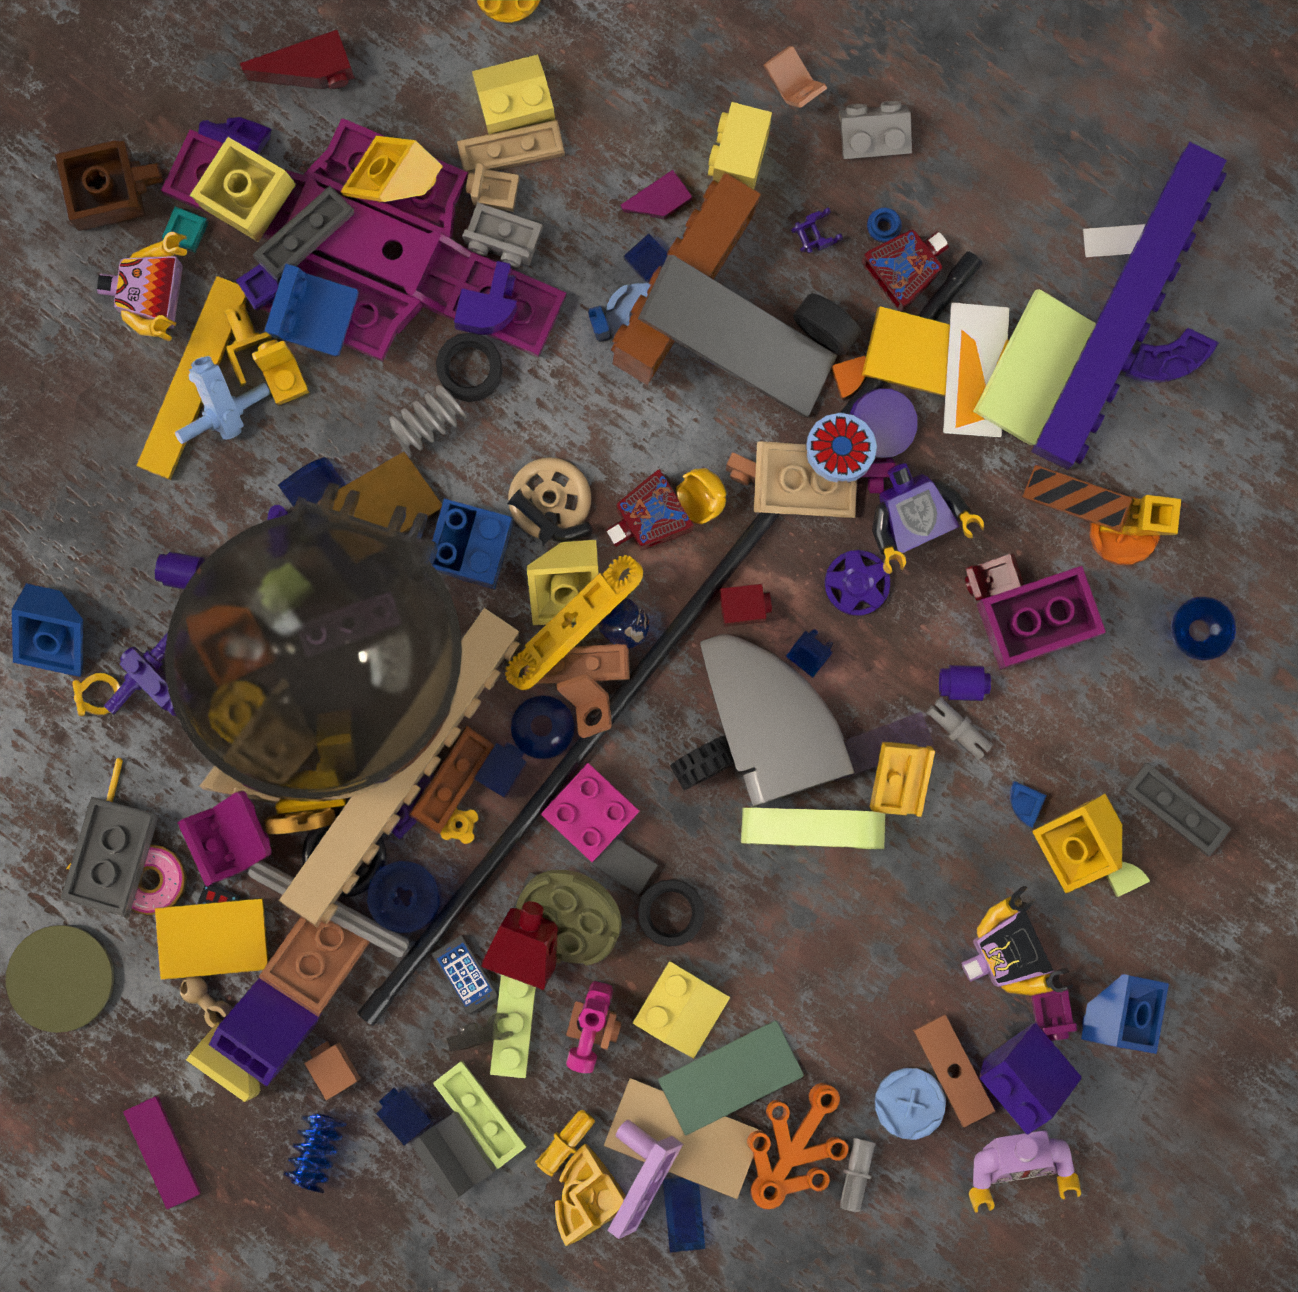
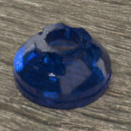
[1170,597,1236,661]
[511,695,575,759]

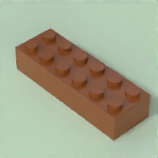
[611,173,761,386]

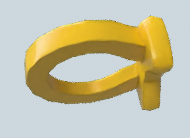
[72,673,120,717]

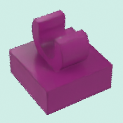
[862,457,895,493]

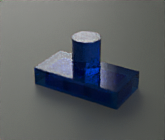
[663,1177,706,1253]

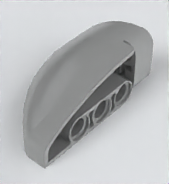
[700,634,854,806]

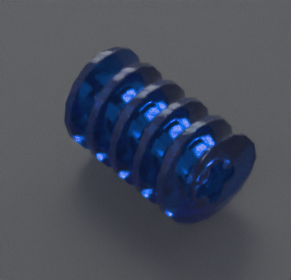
[283,1113,347,1193]

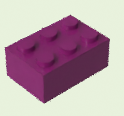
[976,566,1106,670]

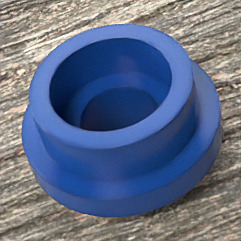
[867,208,902,243]

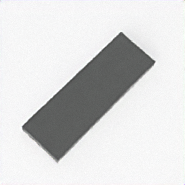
[638,255,837,417]

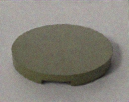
[516,870,621,966]
[6,925,115,1033]

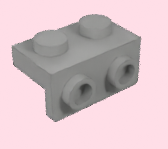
[838,101,912,159]
[462,202,543,267]

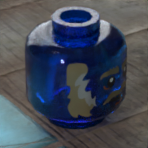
[598,598,650,649]

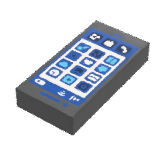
[431,935,499,1014]

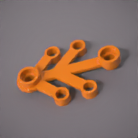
[747,1083,848,1209]

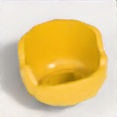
[676,468,727,524]

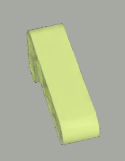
[741,808,885,849]

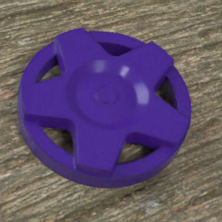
[824,550,890,616]

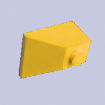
[340,136,443,202]
[1032,794,1122,893]

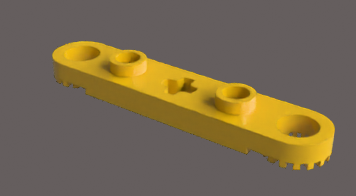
[505,555,643,690]

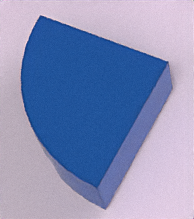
[588,305,610,342]
[1010,781,1047,828]

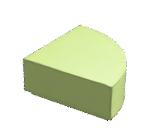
[1106,862,1150,897]

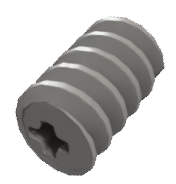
[389,385,467,458]

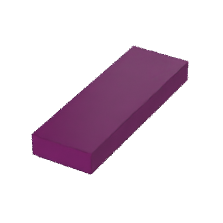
[123,1095,201,1210]

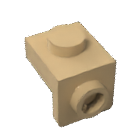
[466,163,520,212]

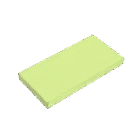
[973,289,1096,445]

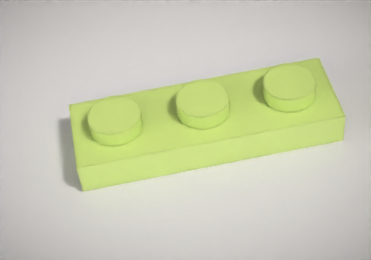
[490,975,536,1078]
[433,1061,527,1169]

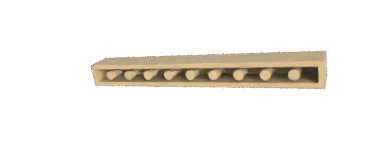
[279,608,521,927]

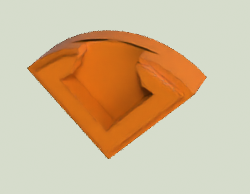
[831,355,866,400]

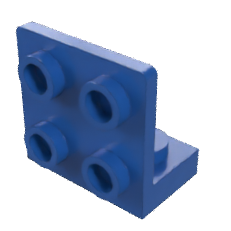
[265,264,359,357]

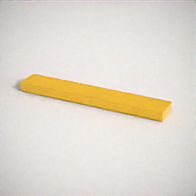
[136,276,247,480]

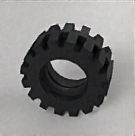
[670,735,735,790]

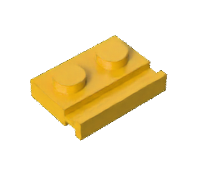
[869,741,935,817]

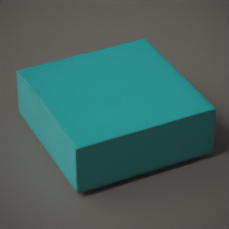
[162,206,209,253]

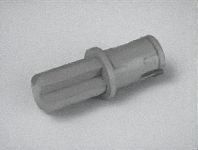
[840,1138,876,1212]

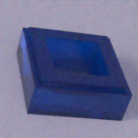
[623,233,668,283]

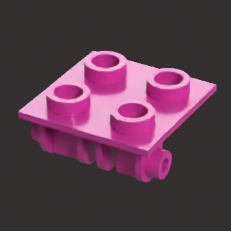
[541,763,640,862]

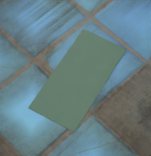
[658,1021,804,1135]

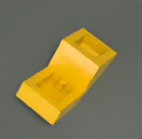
[1100,495,1181,536]

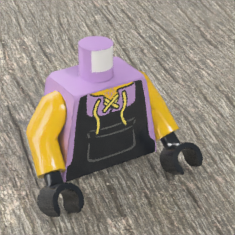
[961,886,1073,996]

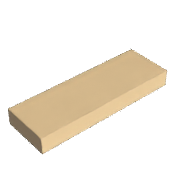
[457,120,565,175]

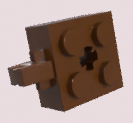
[55,140,163,231]

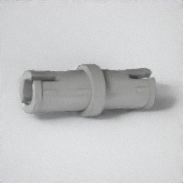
[926,697,993,760]

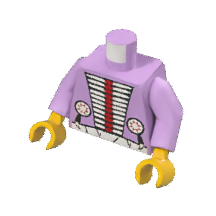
[968,1131,1081,1213]

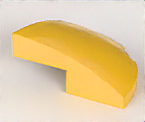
[555,1144,626,1246]

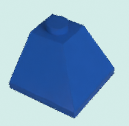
[12,583,83,677]
[1081,974,1169,1054]

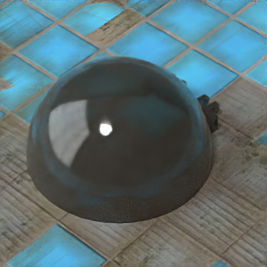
[165,482,462,802]

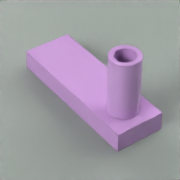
[608,1120,683,1239]

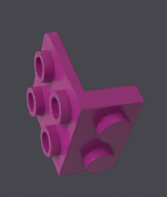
[177,790,271,887]

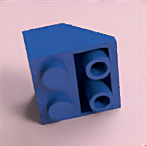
[425,499,514,589]

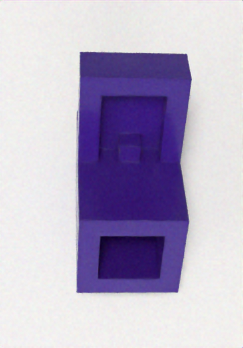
[454,261,517,335]

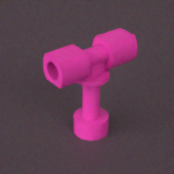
[566,981,613,1073]

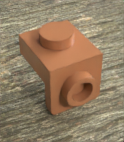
[726,452,756,486]

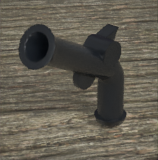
[507,488,593,546]

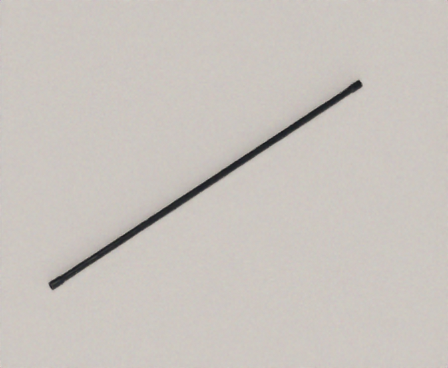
[357,251,983,1026]

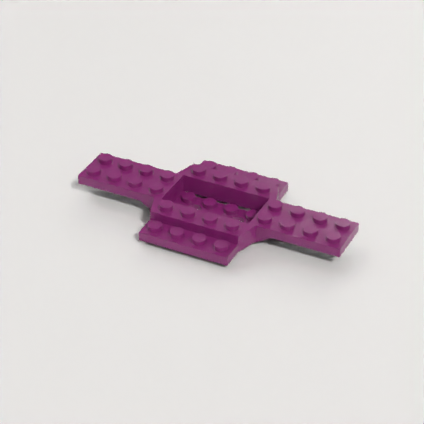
[161,118,567,362]

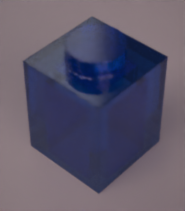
[474,742,528,799]
[376,1087,434,1146]

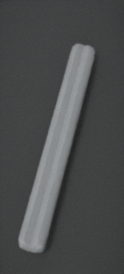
[248,861,409,957]

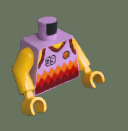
[97,232,187,341]

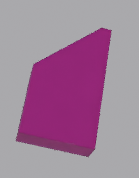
[620,170,692,219]

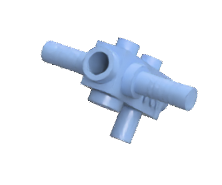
[175,356,270,444]

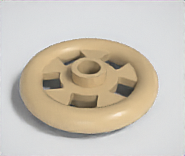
[508,457,591,540]

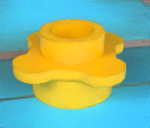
[440,808,478,844]

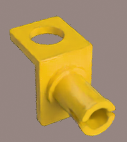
[224,304,272,387]

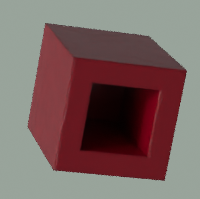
[719,584,772,627]

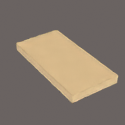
[604,1078,763,1199]

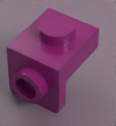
[1031,990,1077,1041]

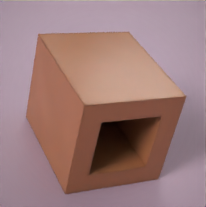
[304,1041,361,1100]

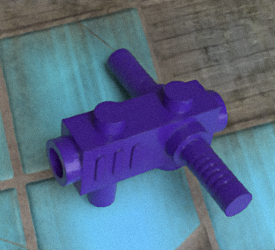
[104,626,189,716]

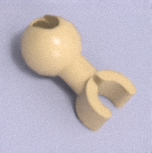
[180,976,232,1028]

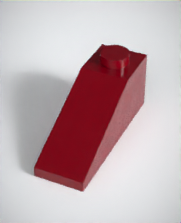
[240,30,355,89]

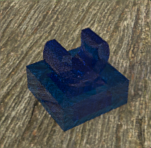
[786,629,833,678]

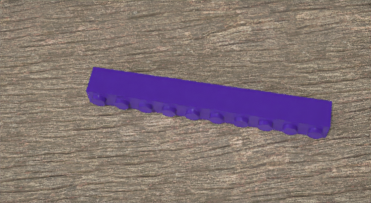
[1031,142,1227,470]

